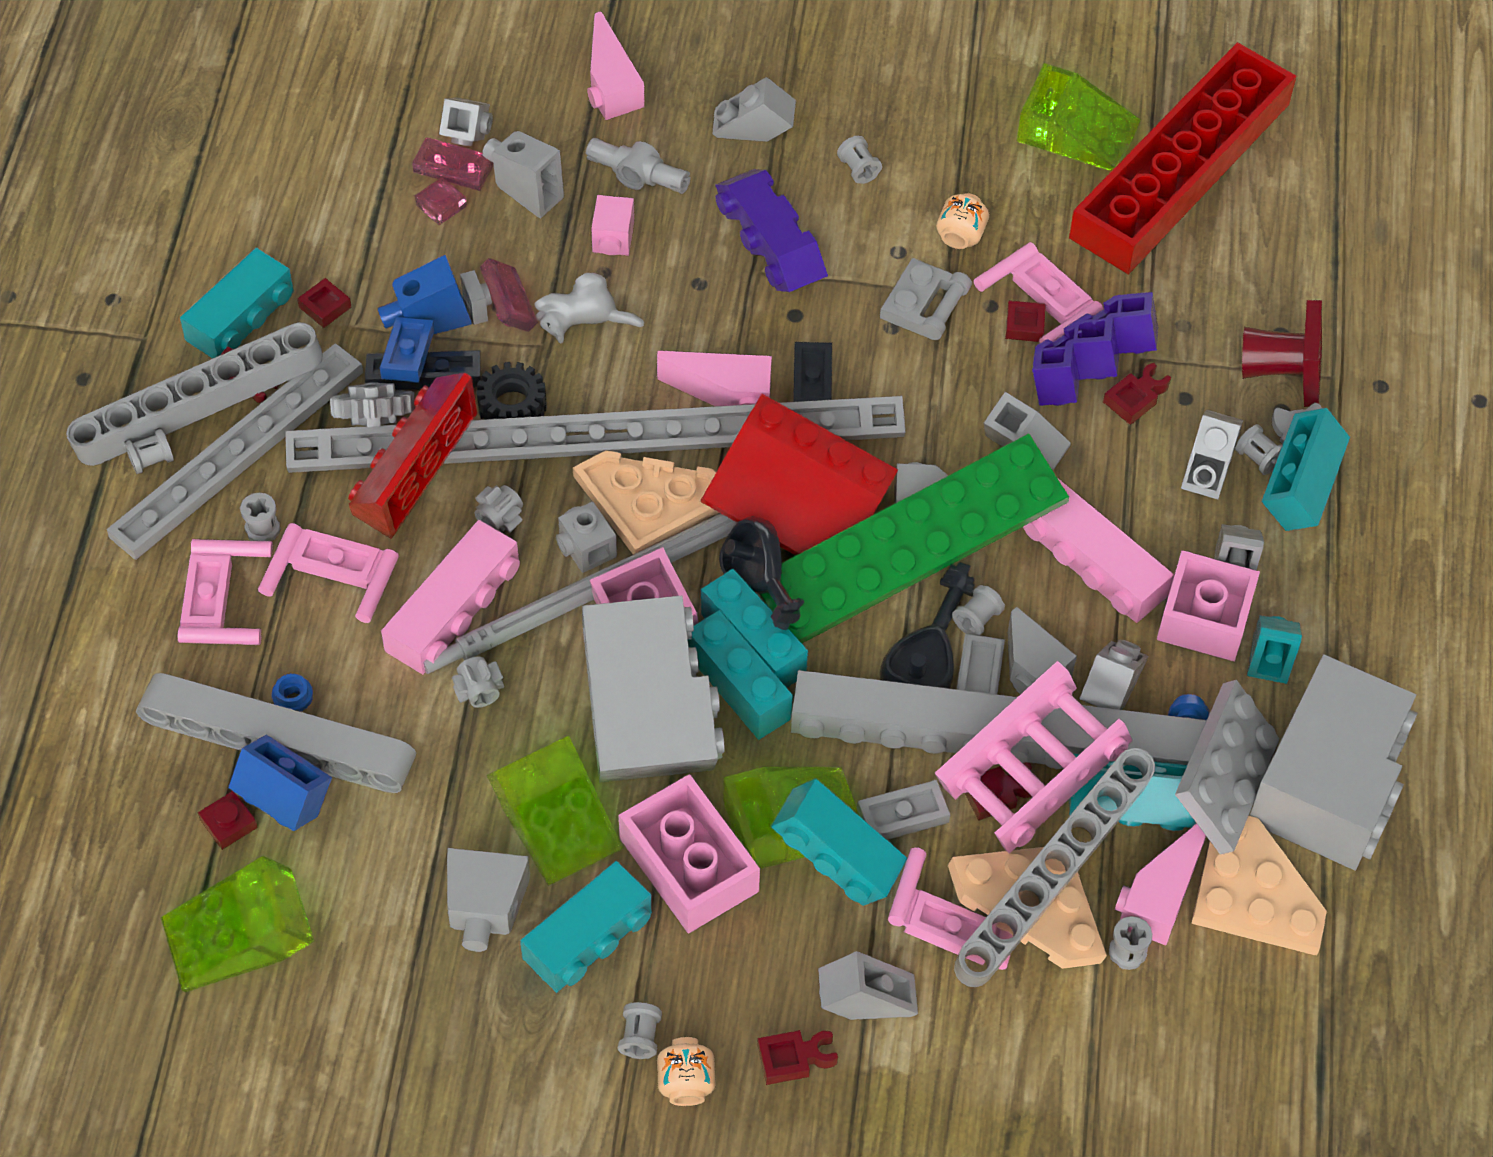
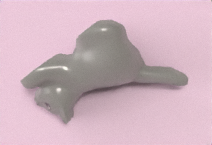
[534,273,644,344]

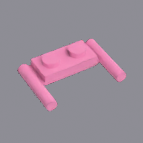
[974,242,1104,343]
[258,523,399,623]
[178,539,273,645]
[888,848,1013,970]

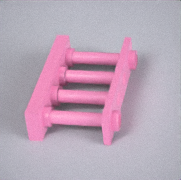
[935,661,1133,854]

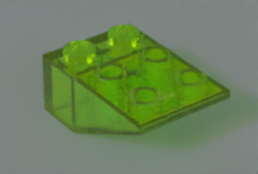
[1017,63,1141,171]
[487,735,623,886]
[723,767,860,869]
[161,856,315,992]

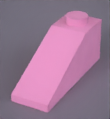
[587,12,644,120]
[657,351,772,407]
[1115,824,1206,945]

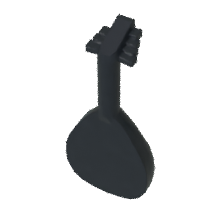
[719,516,804,631]
[879,562,975,689]

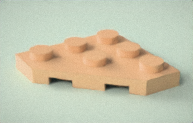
[573,450,719,555]
[1191,816,1327,956]
[948,847,1107,969]

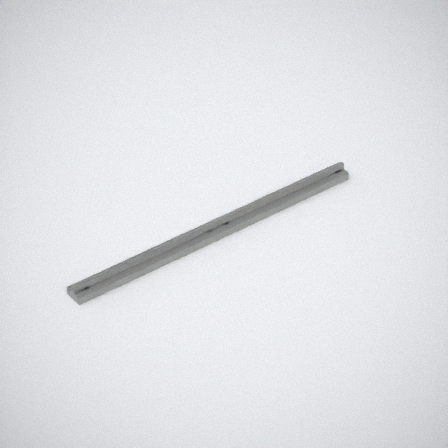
[285,396,906,473]

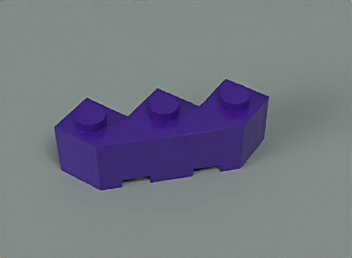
[715,169,828,292]
[1032,292,1158,406]

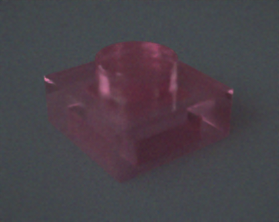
[415,177,467,225]

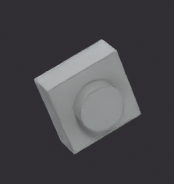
[460,270,492,325]

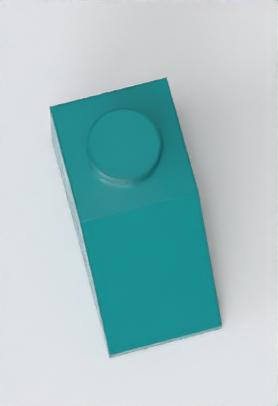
[1247,615,1302,684]

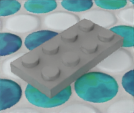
[1175,680,1279,854]

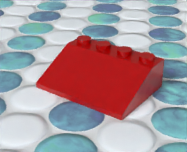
[348,373,478,539]
[700,394,898,555]

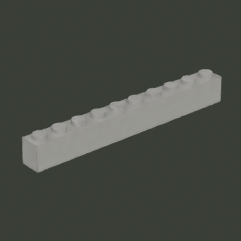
[791,670,1207,769]

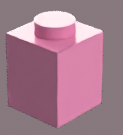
[591,195,634,256]

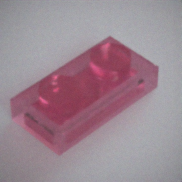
[412,137,494,191]
[480,258,538,332]

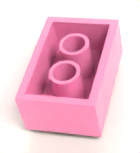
[619,774,760,934]

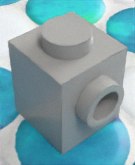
[439,97,493,146]
[556,501,617,573]

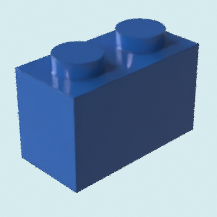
[228,734,332,831]

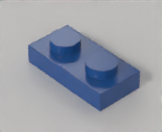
[380,317,434,382]

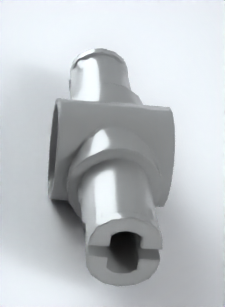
[586,138,690,194]

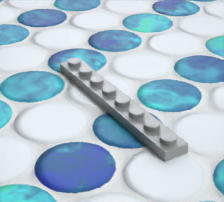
[107,343,363,560]

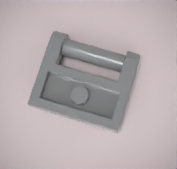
[880,258,972,340]

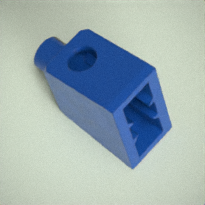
[377,255,472,334]

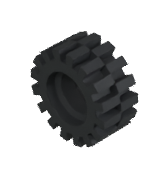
[477,362,547,420]

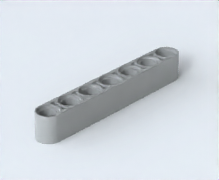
[66,322,323,466]
[136,673,416,793]
[954,748,1155,987]

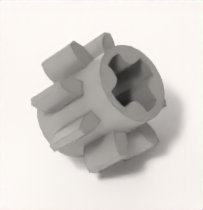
[475,485,523,533]
[452,657,504,708]

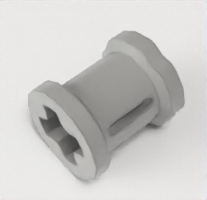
[837,136,882,184]
[1235,424,1283,475]
[124,428,174,474]
[240,493,281,541]
[952,585,1005,636]
[1109,916,1153,970]
[618,1002,662,1059]

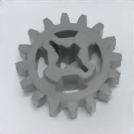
[330,382,415,427]

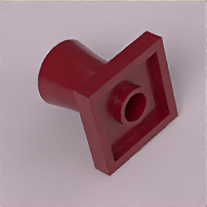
[1242,300,1322,407]

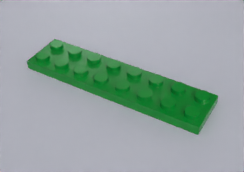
[759,433,1069,644]

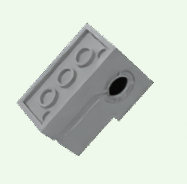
[582,596,724,783]
[1250,654,1418,871]

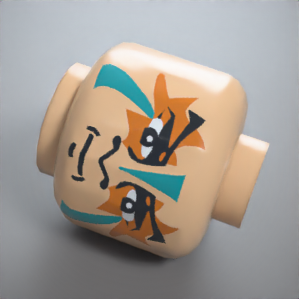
[936,193,989,249]
[657,1037,715,1106]

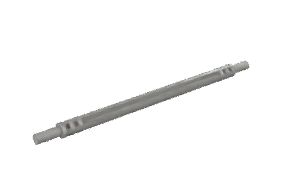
[424,514,737,674]

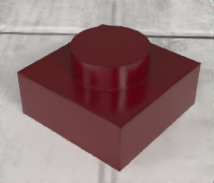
[297,278,352,328]
[1005,300,1046,342]
[197,791,258,850]

